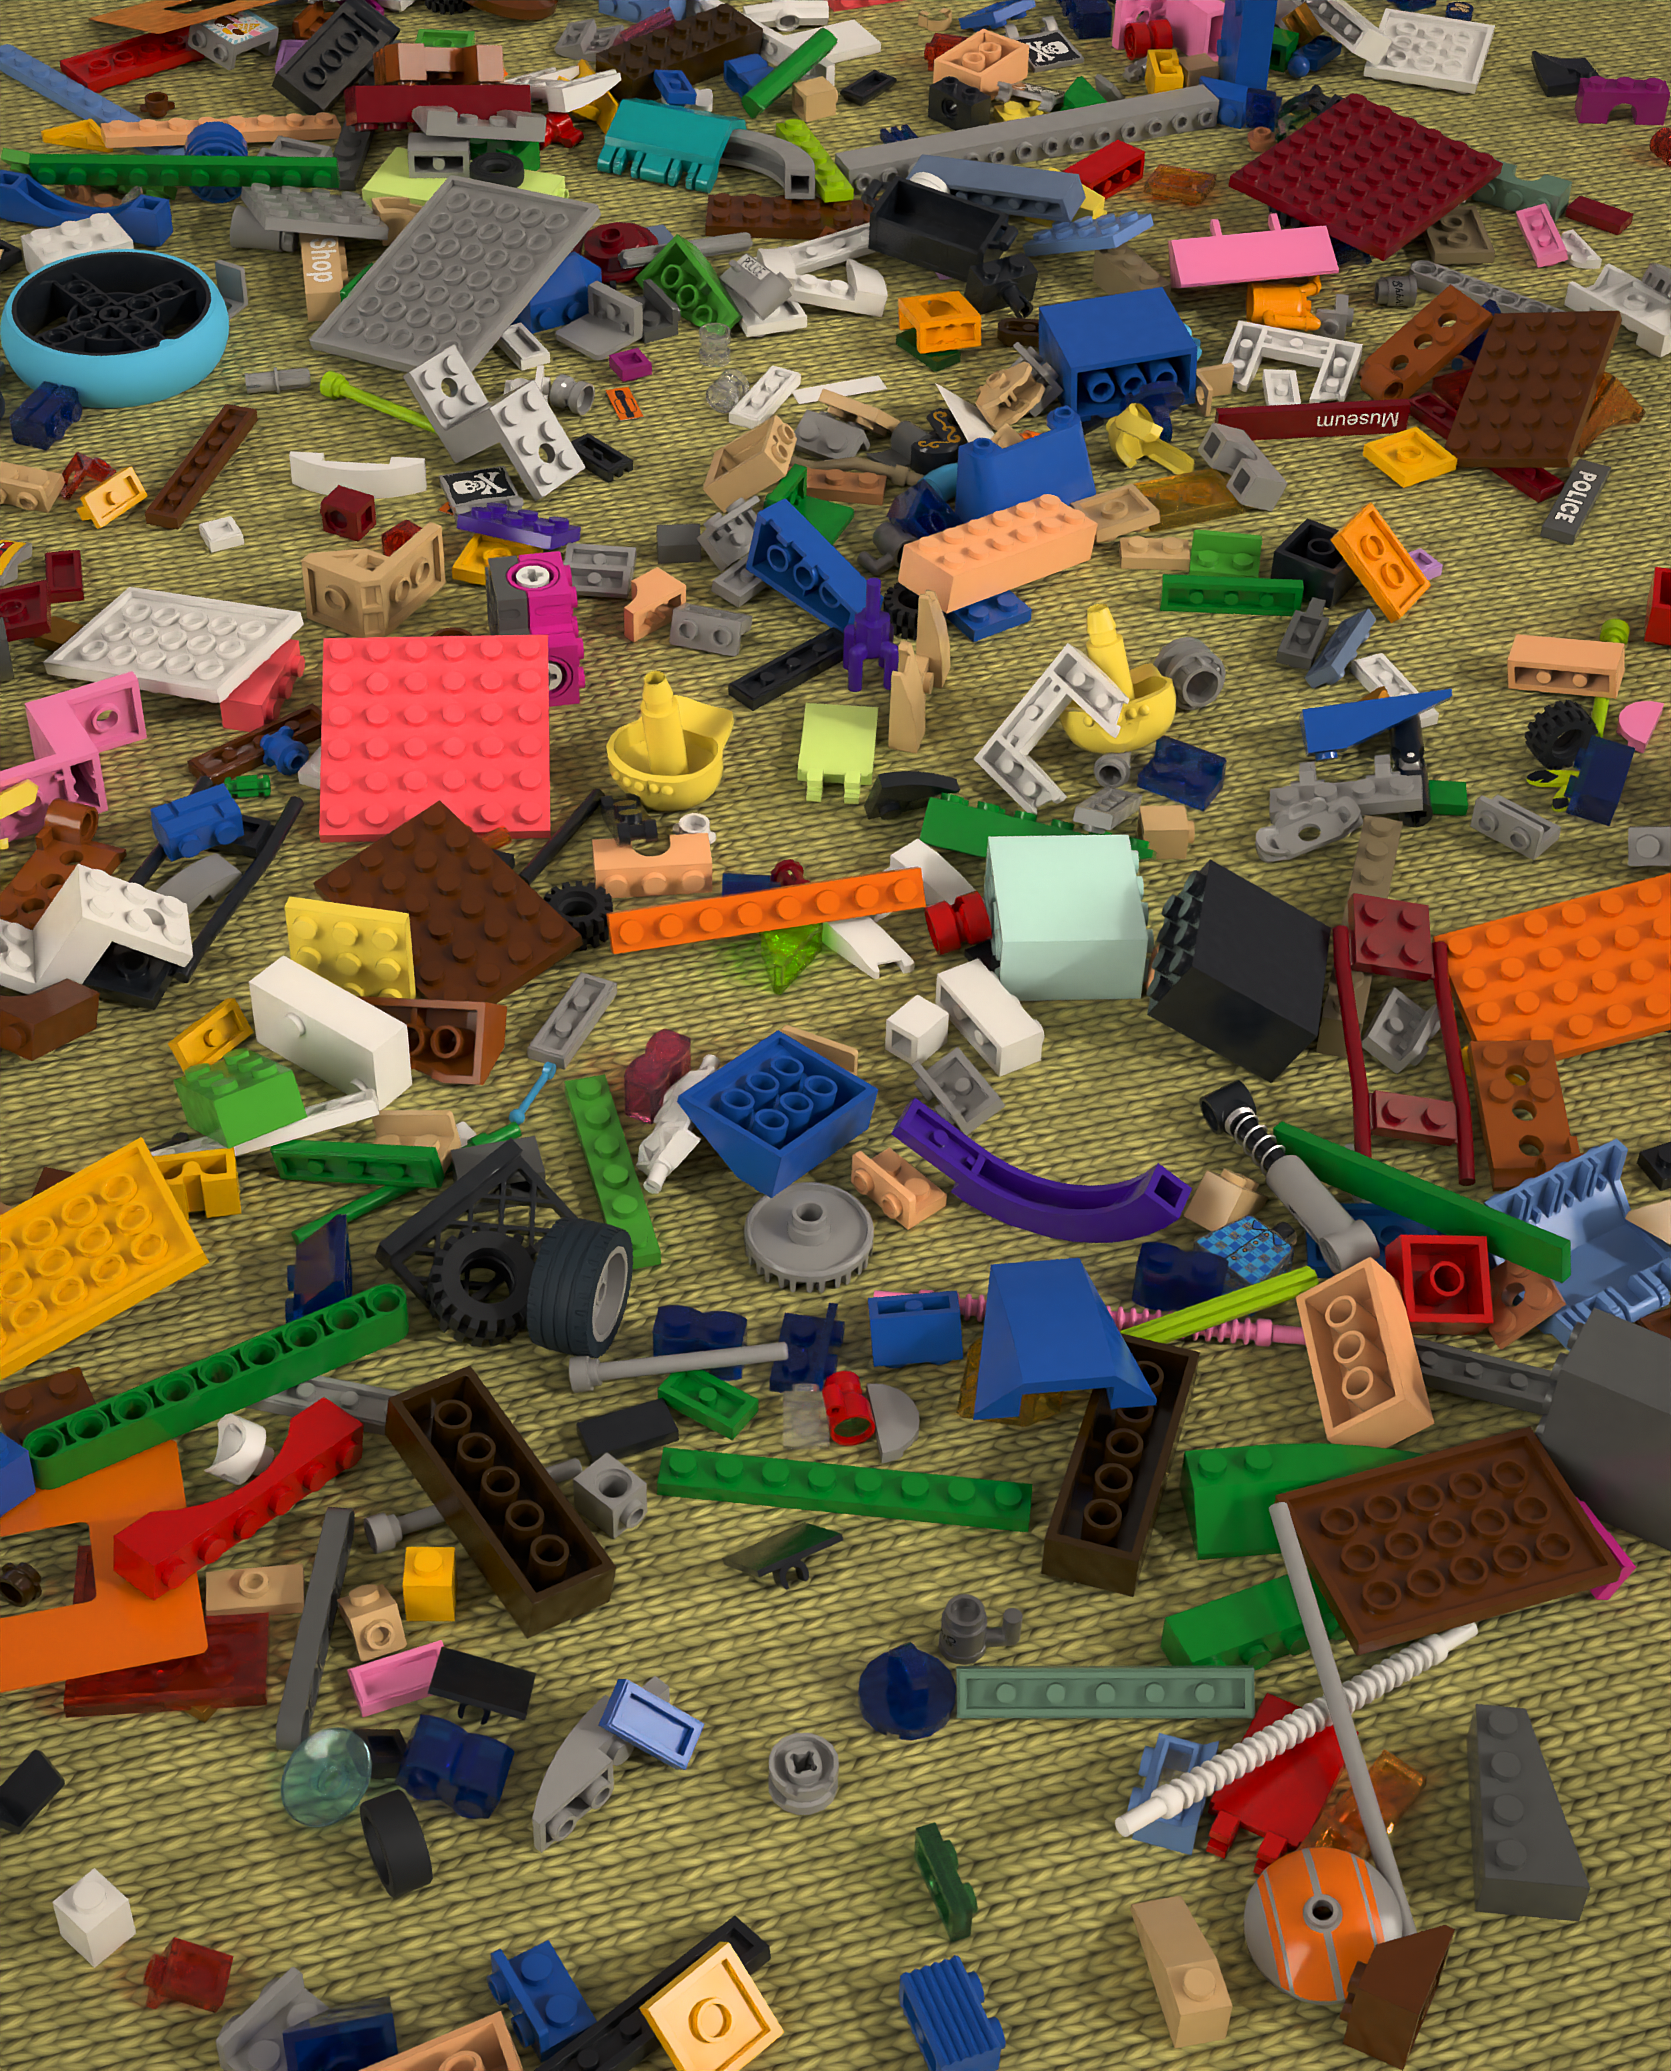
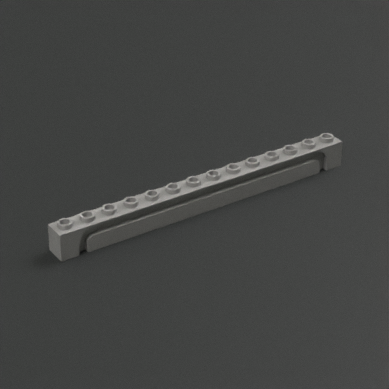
[835,84,1219,196]

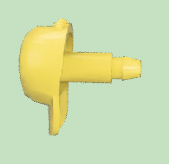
[1059,604,1176,754]
[606,671,734,811]

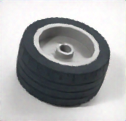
[527,1217,633,1358]

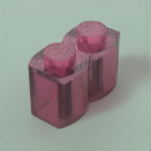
[624,1028,691,1125]

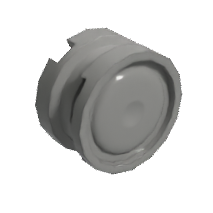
[768,1733,839,1815]

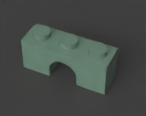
[1471,159,1572,223]

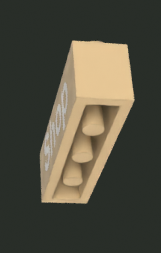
[300,233,349,322]

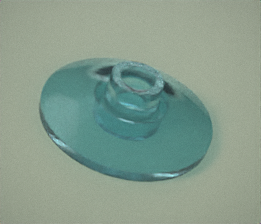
[281,1727,372,1828]

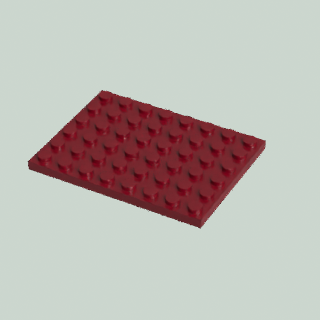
[1228,93,1503,262]

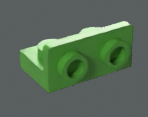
[1189,529,1262,578]

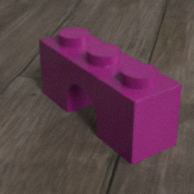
[1574,76,1670,126]

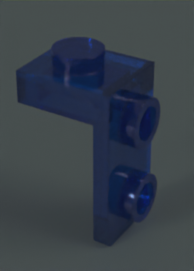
[1246,88,1282,132]

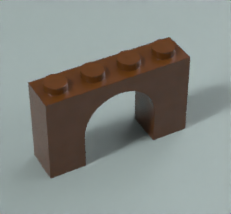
[0,978,100,1061]

